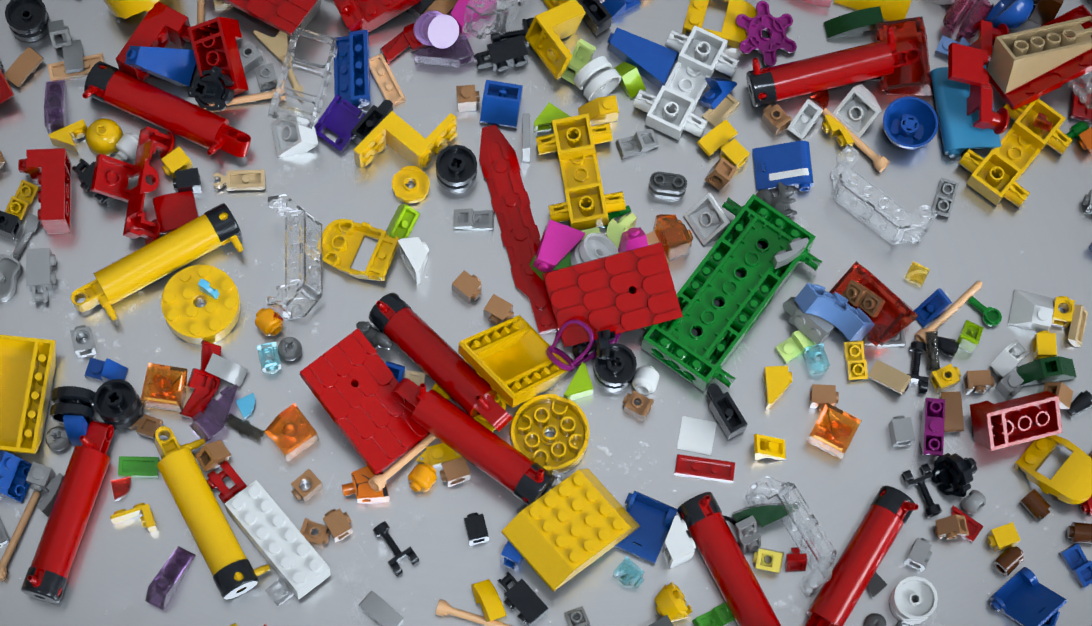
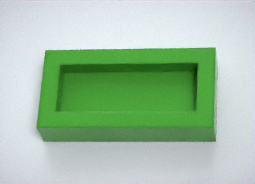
[118,456,160,478]

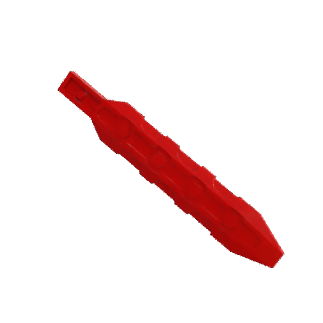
[479,124,558,335]

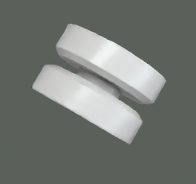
[574,56,622,102]
[570,233,619,265]
[889,576,938,625]

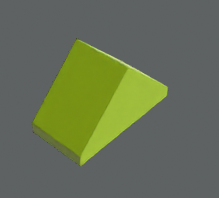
[613,61,646,100]
[533,102,571,133]
[956,319,984,353]
[564,362,593,400]

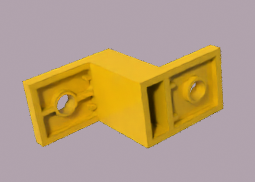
[525,0,586,79]
[354,111,457,169]

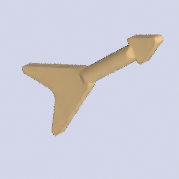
[253,30,303,102]

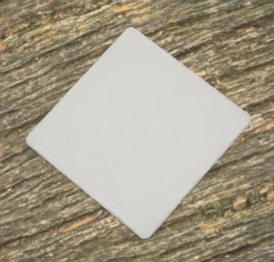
[677,416,717,455]

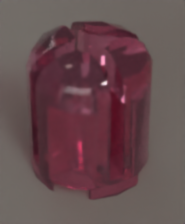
[943,0,994,40]

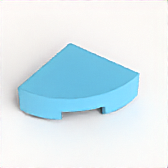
[198,278,220,300]
[236,393,256,420]

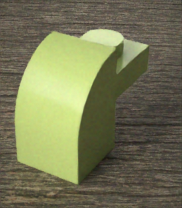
[562,39,596,85]
[606,213,637,249]

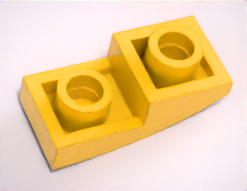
[822,115,854,152]
[697,120,738,156]
[5,179,41,221]
[843,341,868,380]
[471,579,507,622]

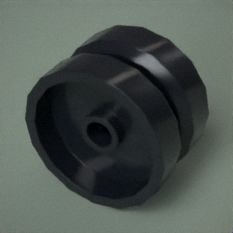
[5,0,50,42]
[436,145,477,193]
[593,343,637,392]
[93,379,143,429]
[50,386,95,424]

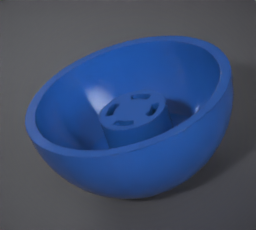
[985,0,1034,30]
[883,96,938,150]

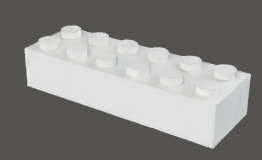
[224,480,331,599]

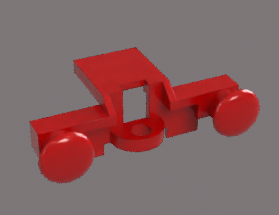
[948,20,1010,134]
[91,126,175,245]

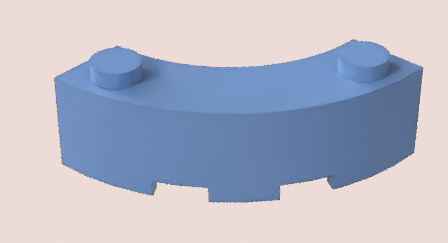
[794,283,875,341]

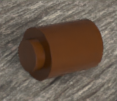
[1020,489,1051,519]
[1067,522,1092,544]
[993,546,1024,576]

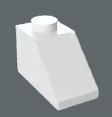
[990,340,1030,378]

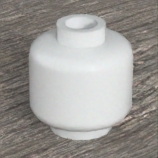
[116,132,139,161]
[632,365,660,395]

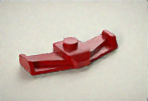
[380,23,427,64]
[179,340,221,420]

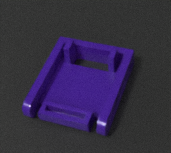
[314,94,365,152]

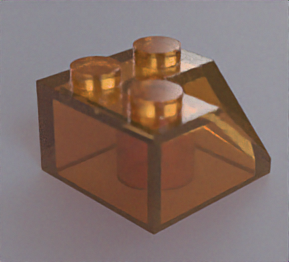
[653,214,693,262]
[140,363,188,412]
[264,403,319,462]
[807,403,862,459]

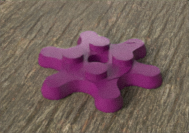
[736,1,797,66]

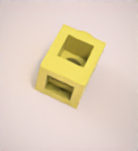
[753,548,784,573]

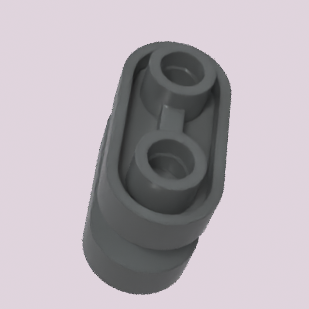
[648,172,687,200]

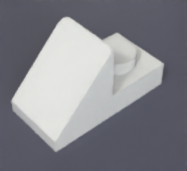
[787,98,823,140]

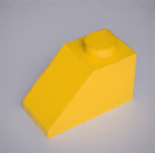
[578,95,619,125]
[763,366,792,409]

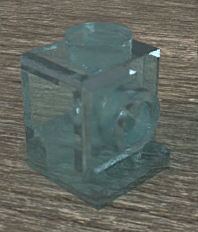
[257,342,282,374]
[802,343,830,375]
[612,557,645,589]

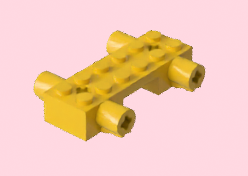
[959,99,1073,208]
[536,113,626,230]

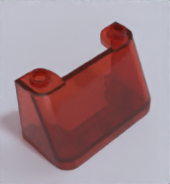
[876,16,933,96]
[829,261,919,346]

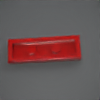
[674,454,735,483]

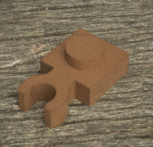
[128,414,163,439]

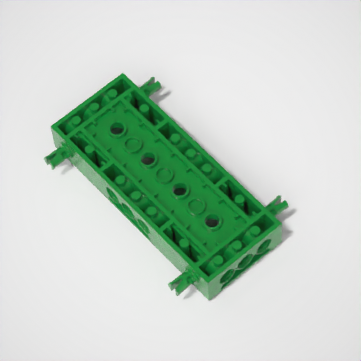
[641,194,823,392]

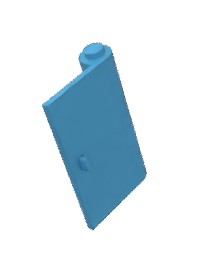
[930,65,1001,158]

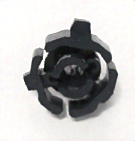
[188,66,235,111]
[932,453,978,497]

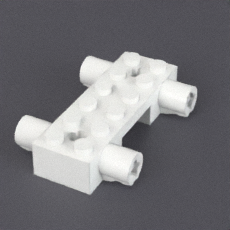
[633,26,739,140]

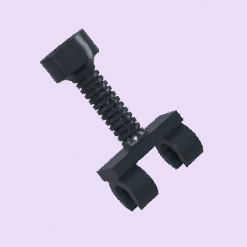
[490,18,534,47]
[573,329,615,360]
[905,341,929,394]
[901,463,942,518]
[373,521,419,576]

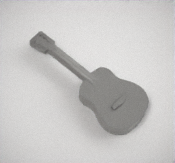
[0,214,41,302]

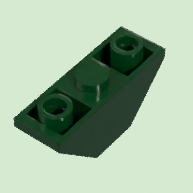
[1016,356,1077,386]

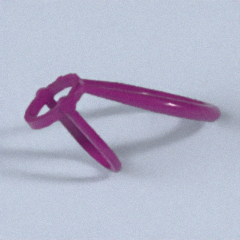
[546,319,621,372]

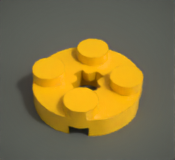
[392,166,430,204]

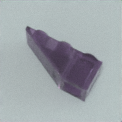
[414,35,474,67]
[44,80,67,134]
[189,384,238,442]
[145,546,196,610]

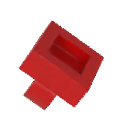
[785,547,807,572]

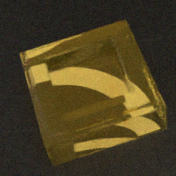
[904,261,930,287]

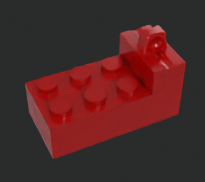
[333,0,421,33]
[116,1,191,81]
[188,17,249,95]
[18,148,71,234]
[970,391,1063,451]

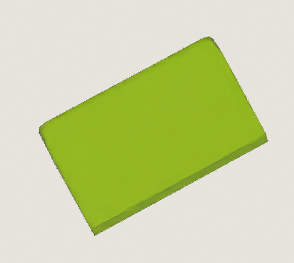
[386,204,420,239]

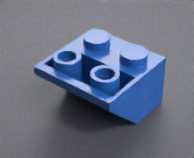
[480,80,523,128]
[0,451,32,503]

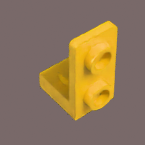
[110,503,157,532]

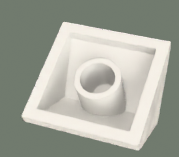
[683,193,731,246]

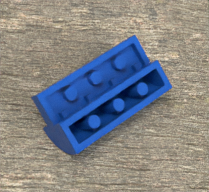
[333,30,370,108]

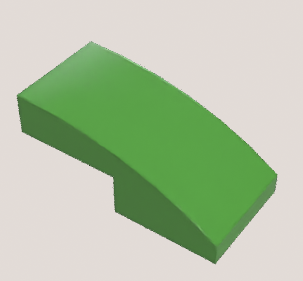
[692,602,735,626]

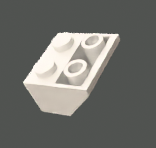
[662,515,696,569]

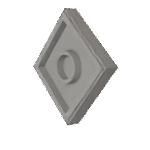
[522,113,531,163]

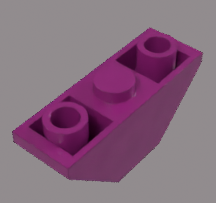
[920,397,945,456]

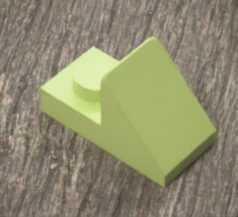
[775,330,816,364]

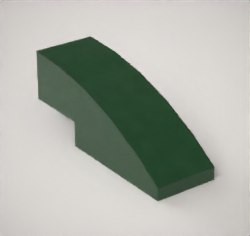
[823,6,884,40]
[733,503,797,528]

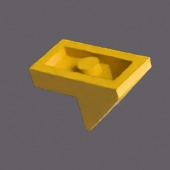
[48,119,87,152]
[754,434,786,460]

